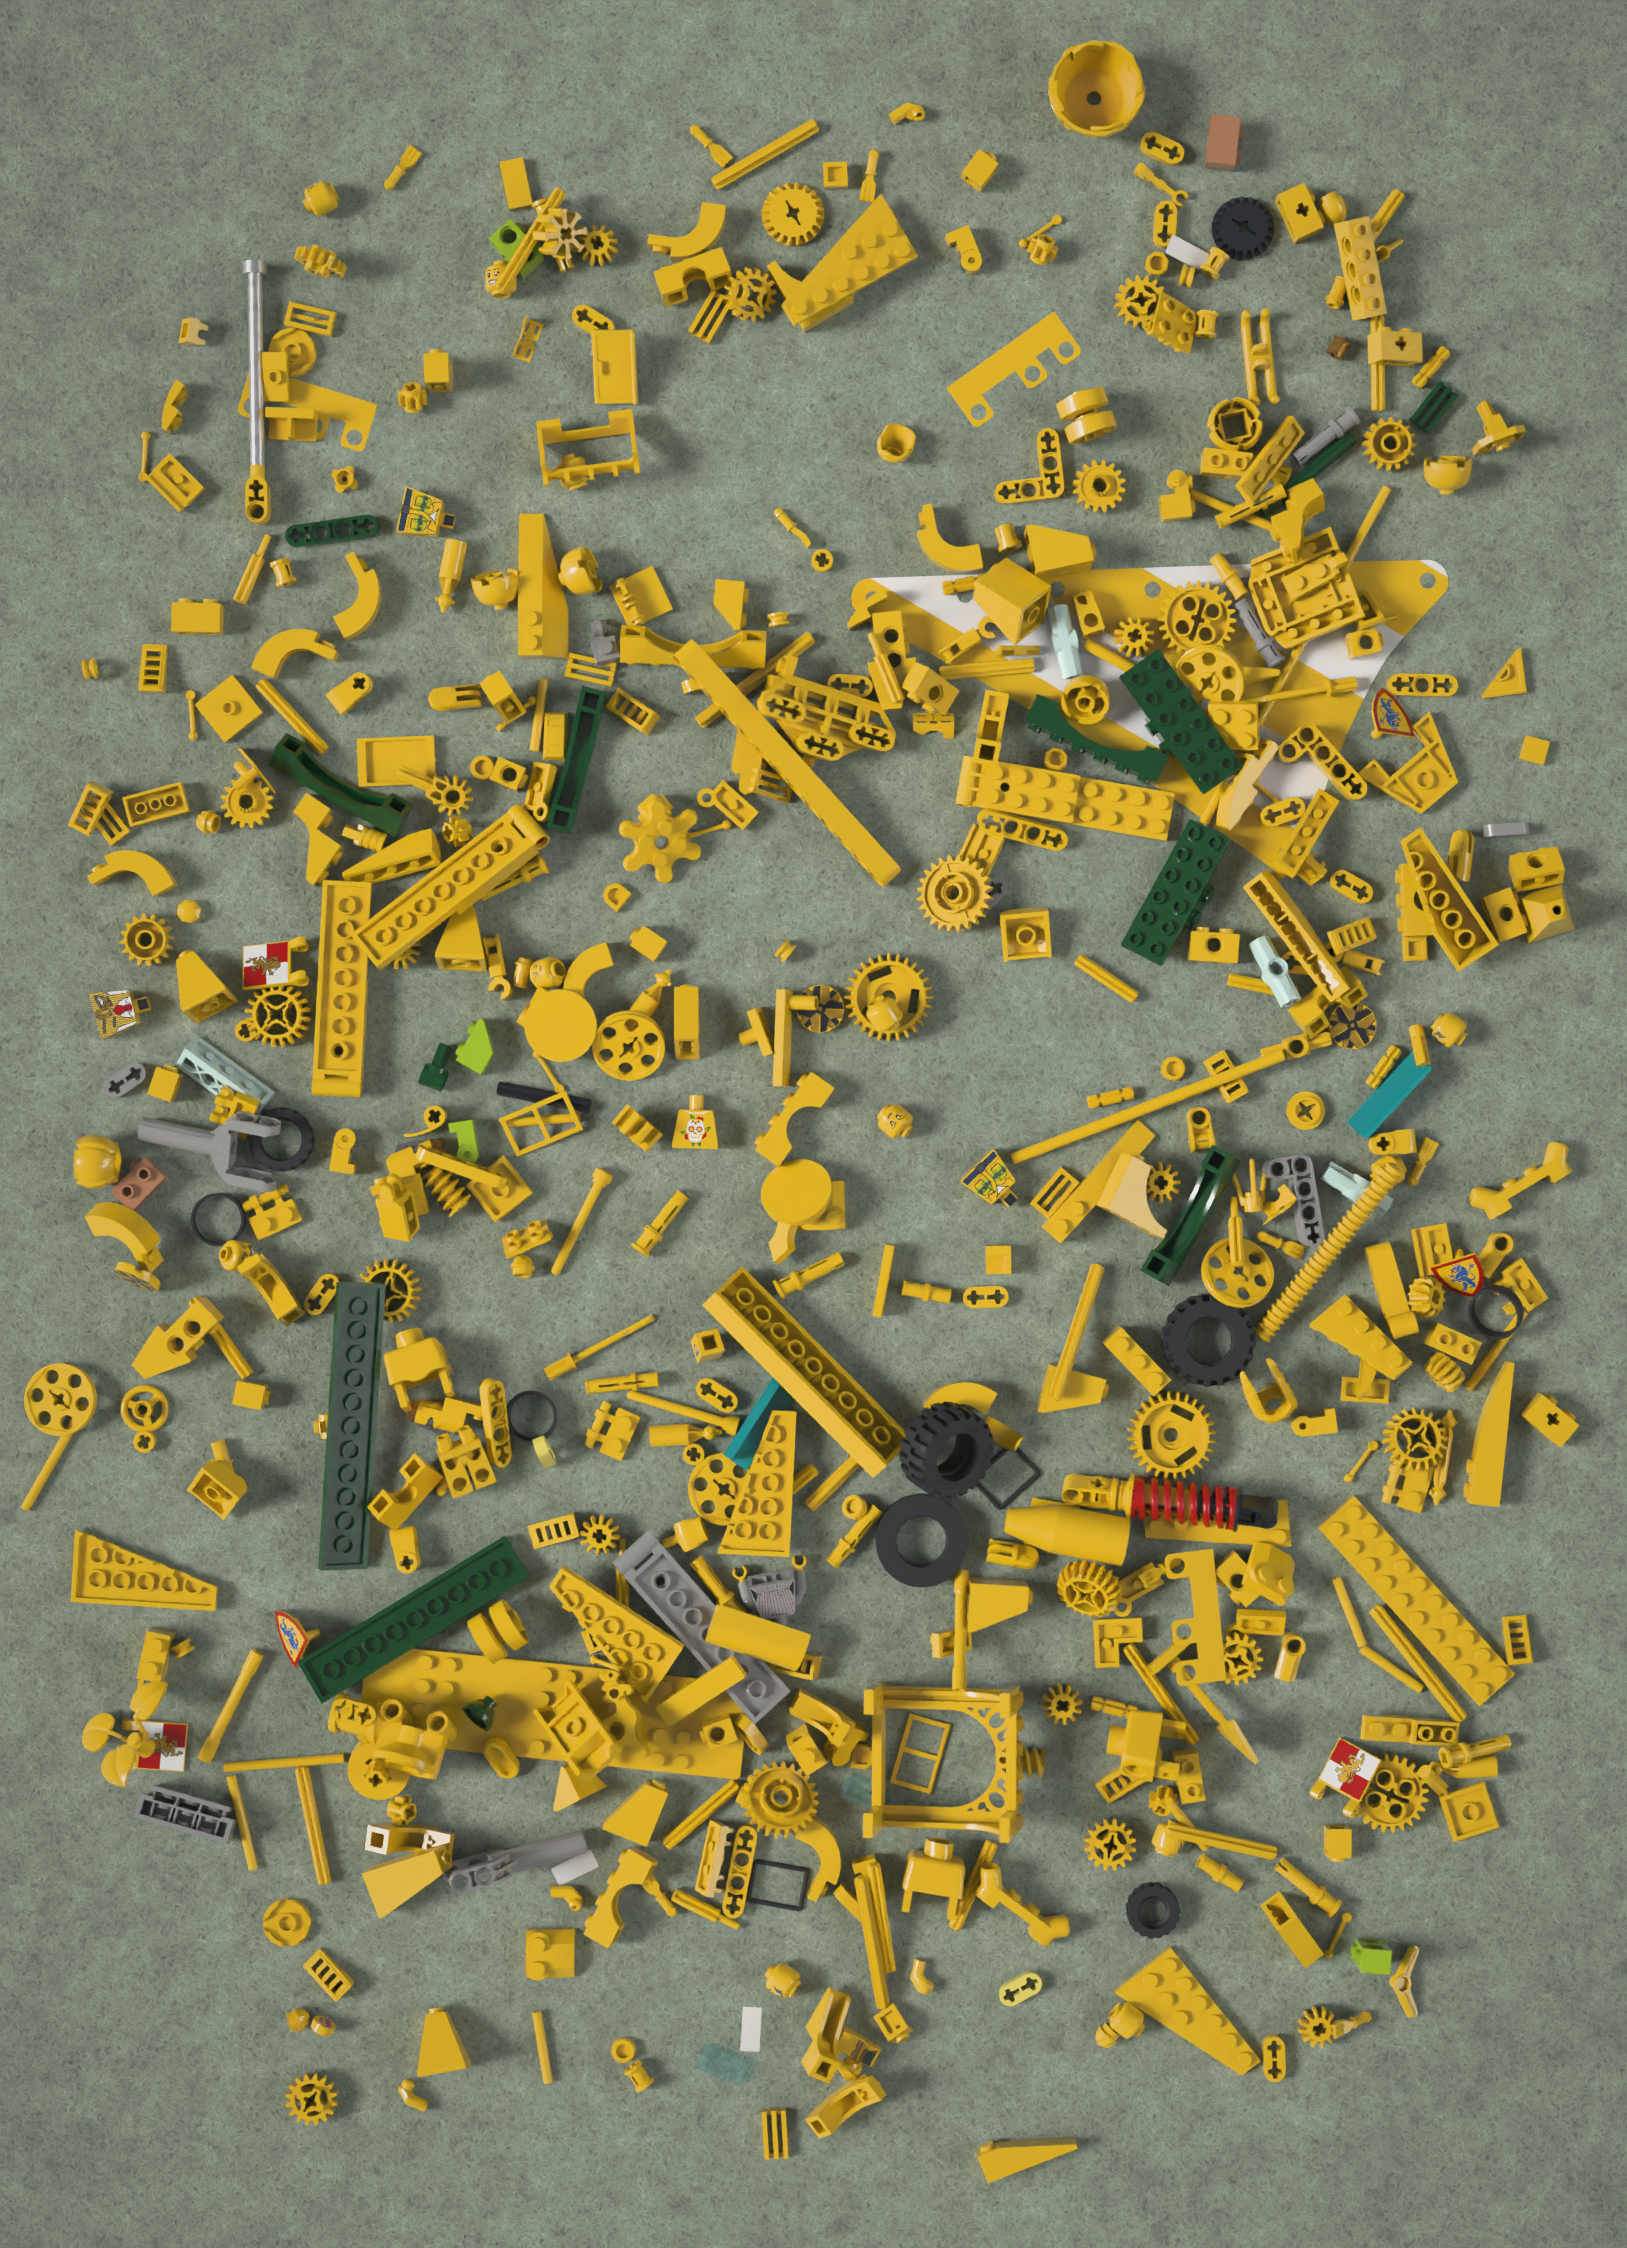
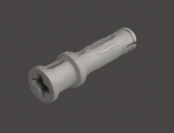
[1292,406,1361,466]
[1232,598,1286,668]

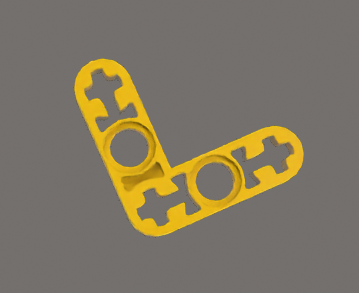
[994,428,1064,505]

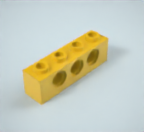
[1334,216,1387,321]

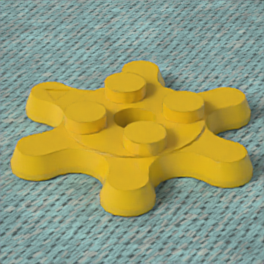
[619,797,701,883]

